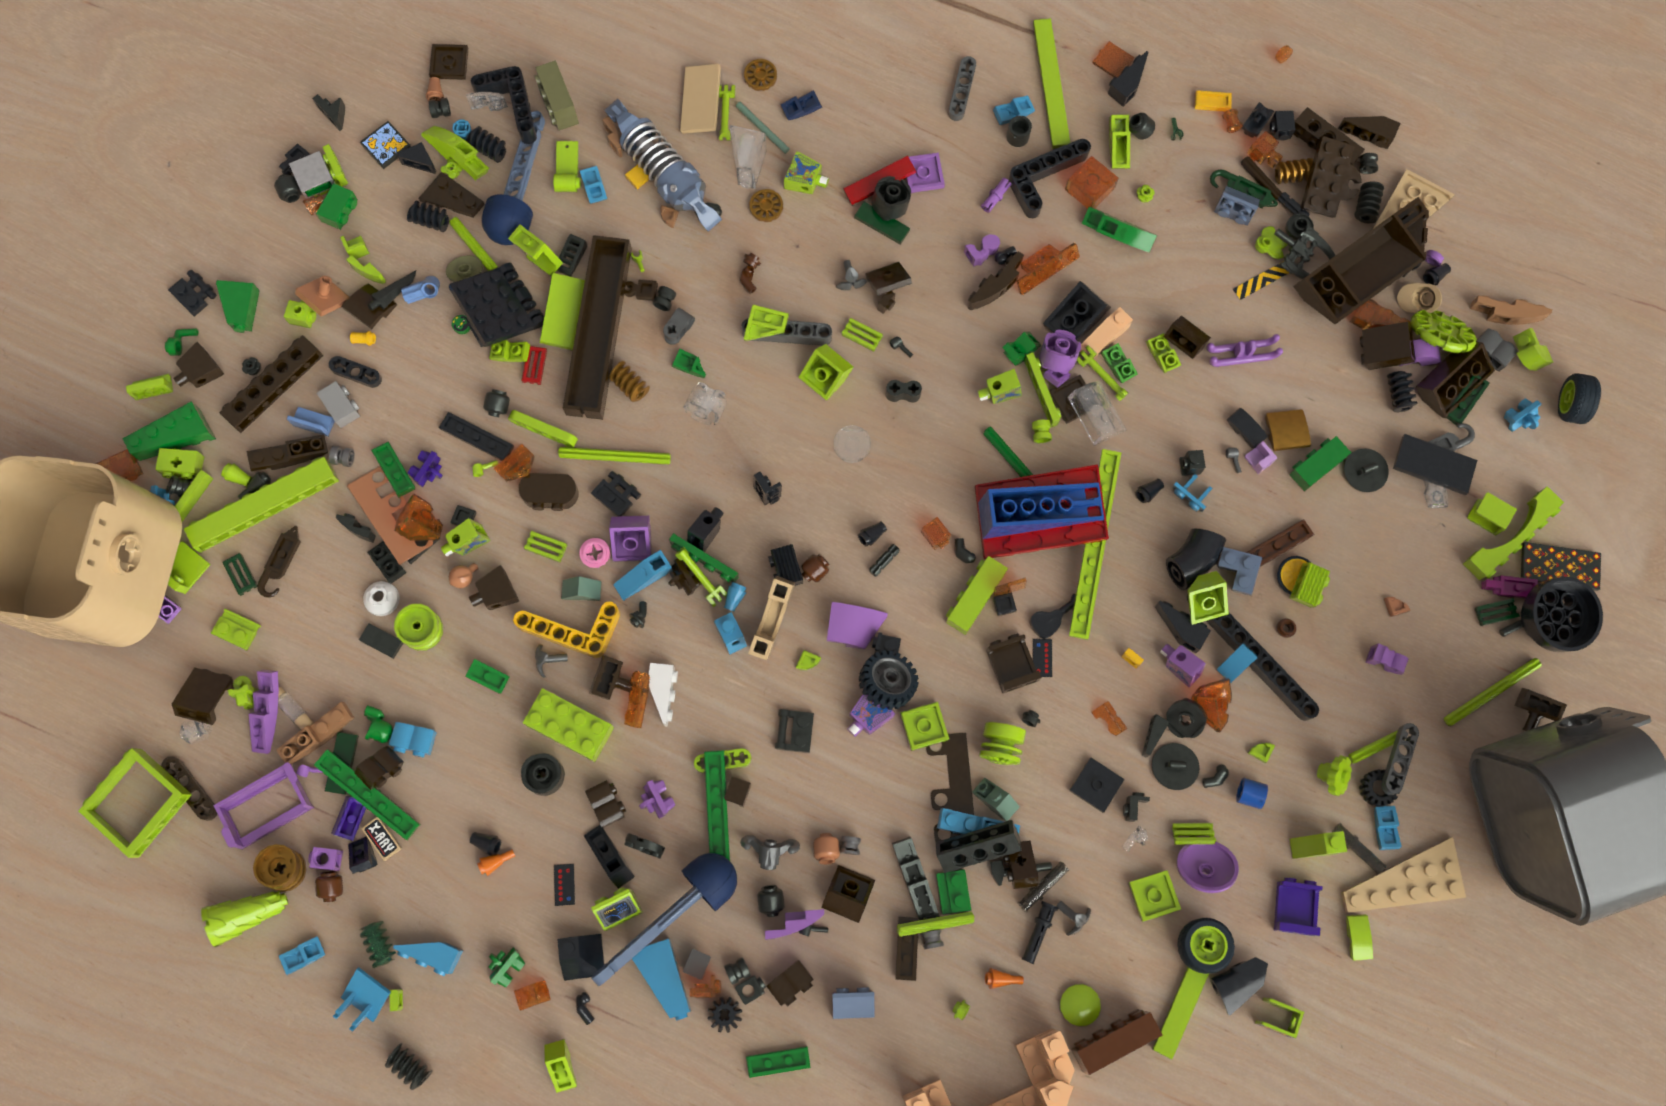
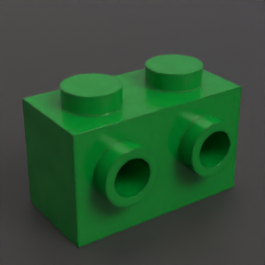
[316,183,358,230]

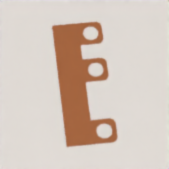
[347,467,433,565]

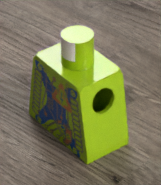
[784,151,829,194]
[977,368,1022,404]
[441,518,491,556]

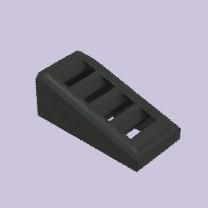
[557,234,588,277]
[1142,714,1169,758]

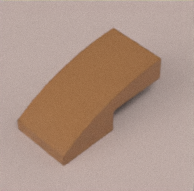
[602,116,623,158]

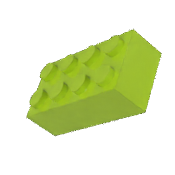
[523,688,614,762]

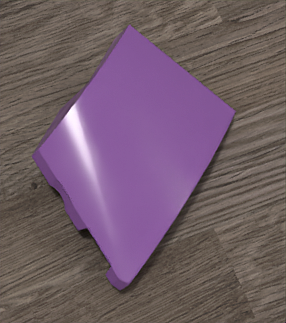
[827,602,888,649]
[765,909,824,940]

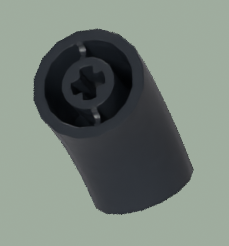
[1166,528,1226,590]

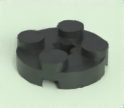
[1166,698,1208,739]
[624,833,665,859]

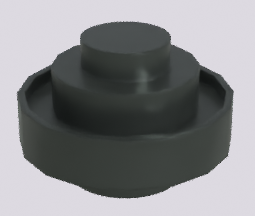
[1285,213,1314,240]

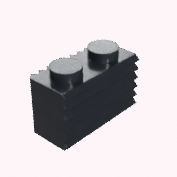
[768,544,803,586]

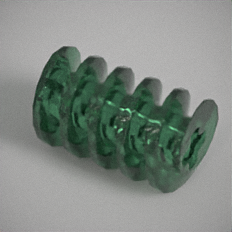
[360,921,396,969]

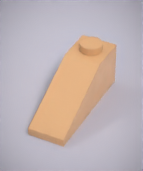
[1080,307,1133,359]

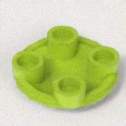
[1060,984,1101,1026]

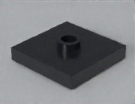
[1070,758,1125,813]

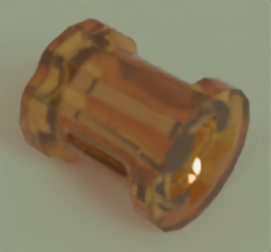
[1222,109,1243,133]
[303,193,324,216]

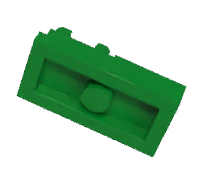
[465,659,510,694]

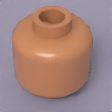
[813,833,840,865]

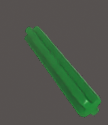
[983,427,1033,477]

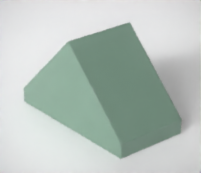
[561,576,602,601]

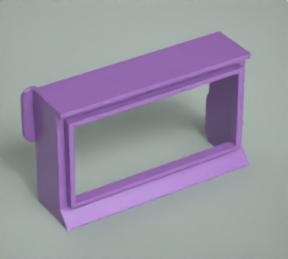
[213,763,314,850]

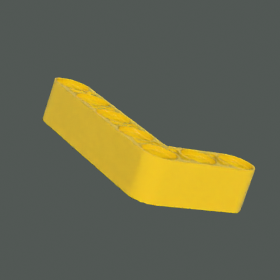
[513,602,620,658]

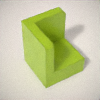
[340,236,370,259]

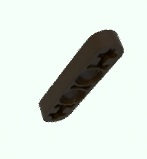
[161,757,217,821]

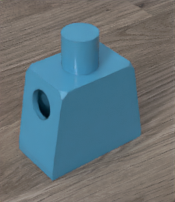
[714,612,747,655]

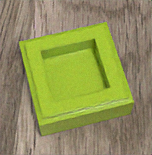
[390,989,403,1011]

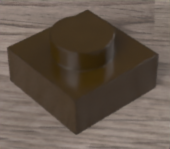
[877,291,896,314]

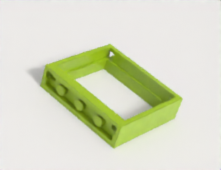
[78,748,192,858]

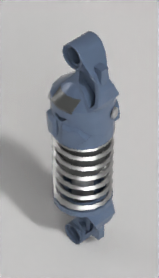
[604,98,722,232]

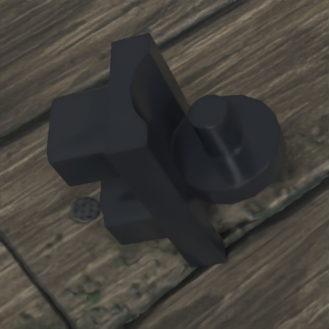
[1242,102,1274,138]

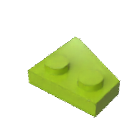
[744,304,789,341]

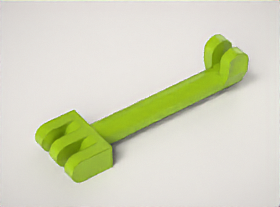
[719,85,735,140]
[1077,345,1128,401]
[675,547,727,607]

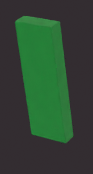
[371,441,415,498]
[746,1046,811,1078]

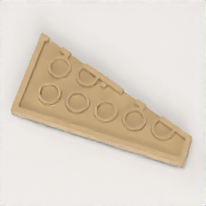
[1372,169,1455,229]
[1341,837,1466,913]

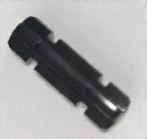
[1278,192,1310,216]

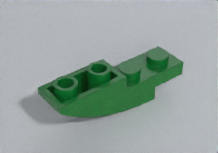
[1081,206,1157,252]

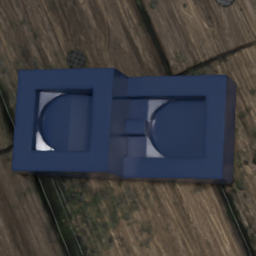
[781,90,822,121]

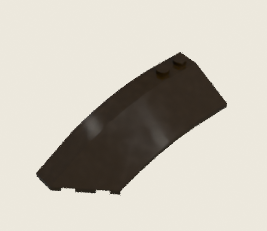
[1293,197,1429,324]

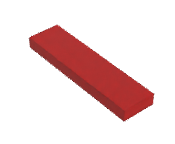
[843,155,916,205]

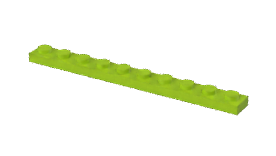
[1068,449,1121,640]

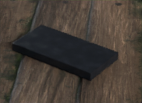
[1393,434,1478,495]

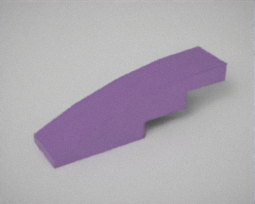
[249,670,279,754]

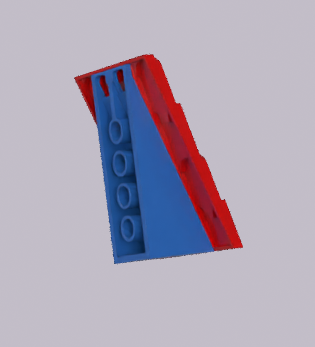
[975,464,1109,559]

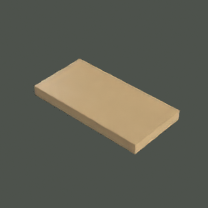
[680,64,721,134]

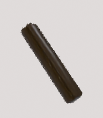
[1241,156,1282,200]

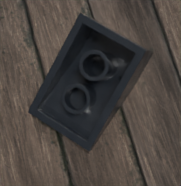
[1043,281,1111,341]

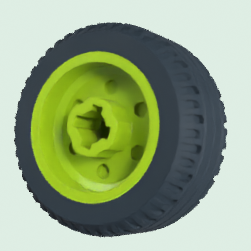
[1558,373,1601,424]
[1177,918,1235,974]

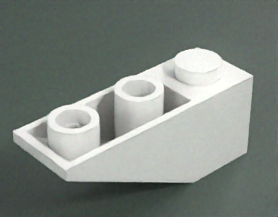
[648,663,678,726]

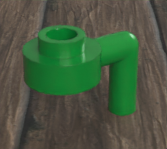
[165,328,199,356]

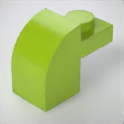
[1513,328,1554,371]

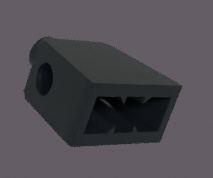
[687,507,724,552]

